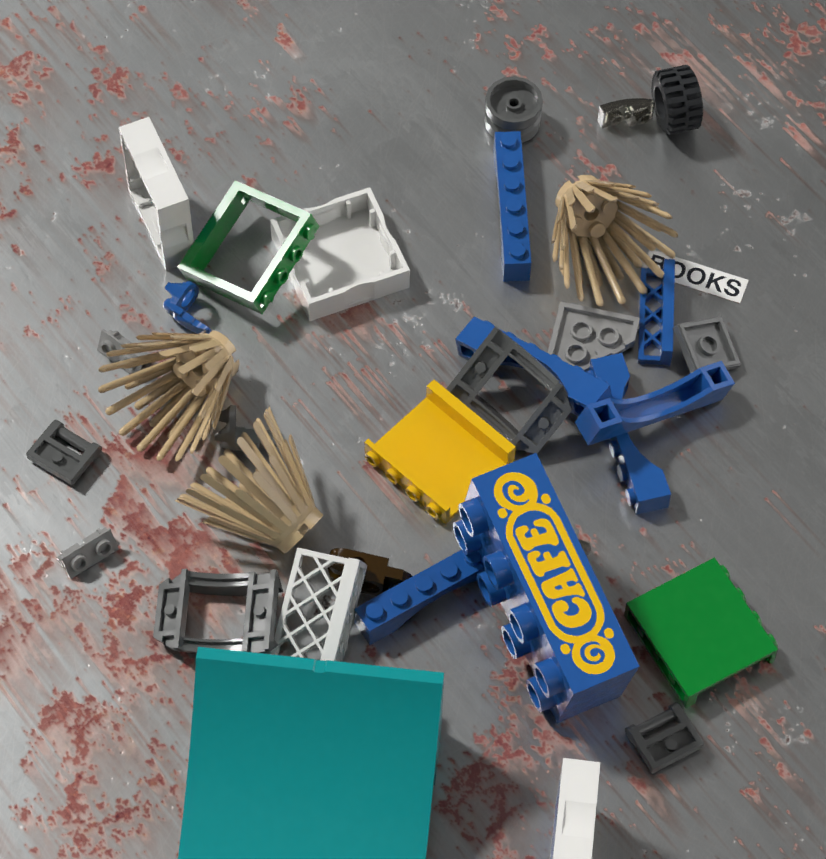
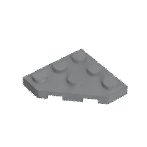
[548,301,640,372]

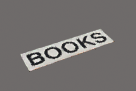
[642,250,749,303]

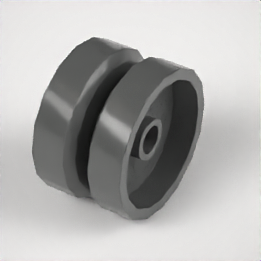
[484,76,543,143]

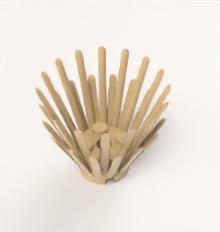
[551,175,678,307]
[98,330,240,462]
[175,406,323,555]

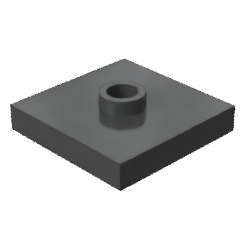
[673,316,741,373]

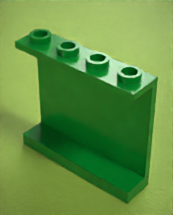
[624,557,778,709]

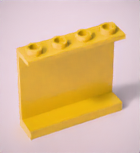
[364,380,516,524]

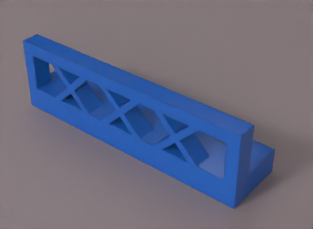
[638,259,675,366]

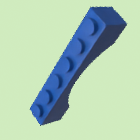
[493,131,531,282]
[455,316,612,417]
[586,353,671,515]
[575,361,735,446]
[354,550,485,645]

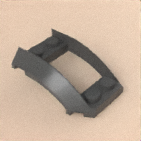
[447,326,572,454]
[153,568,283,654]

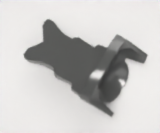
[215,405,278,451]

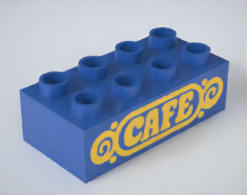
[453,453,640,723]

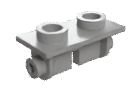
[97,329,153,374]
[57,527,119,579]

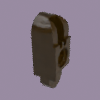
[328,548,413,596]

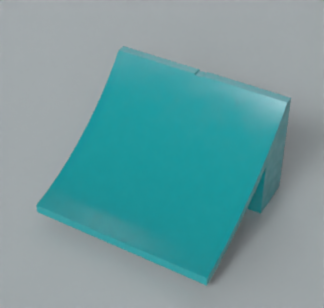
[178,647,444,859]

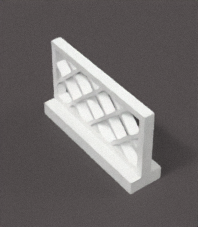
[270,548,367,662]

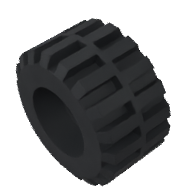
[651,65,703,135]

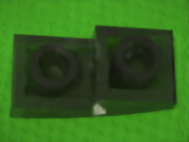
[598,98,655,129]

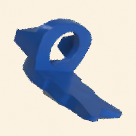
[163,281,212,334]

